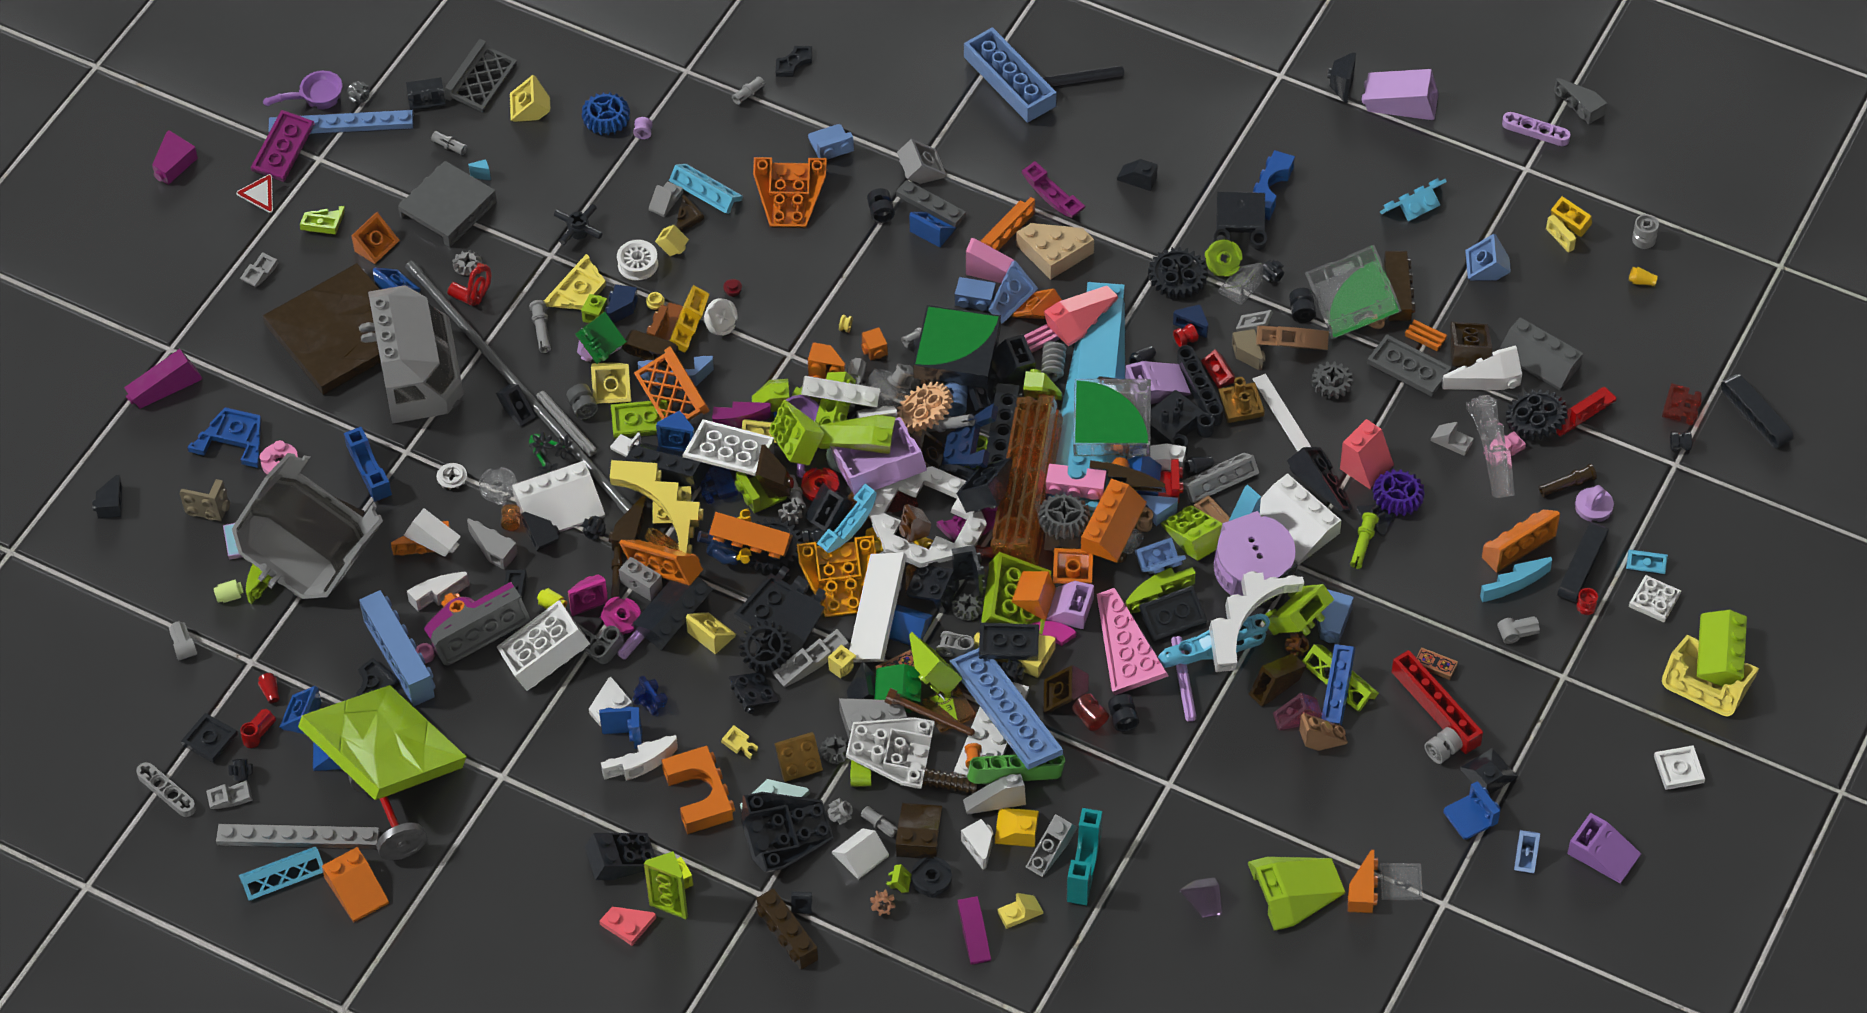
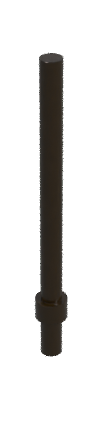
[610,547,623,640]

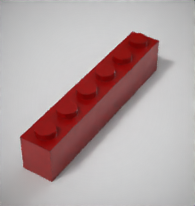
[1392,650,1483,754]

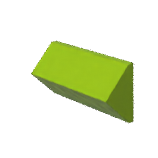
[644,851,688,919]

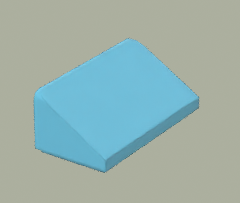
[1626,550,1668,574]

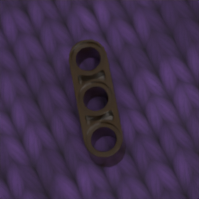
[622,330,679,366]

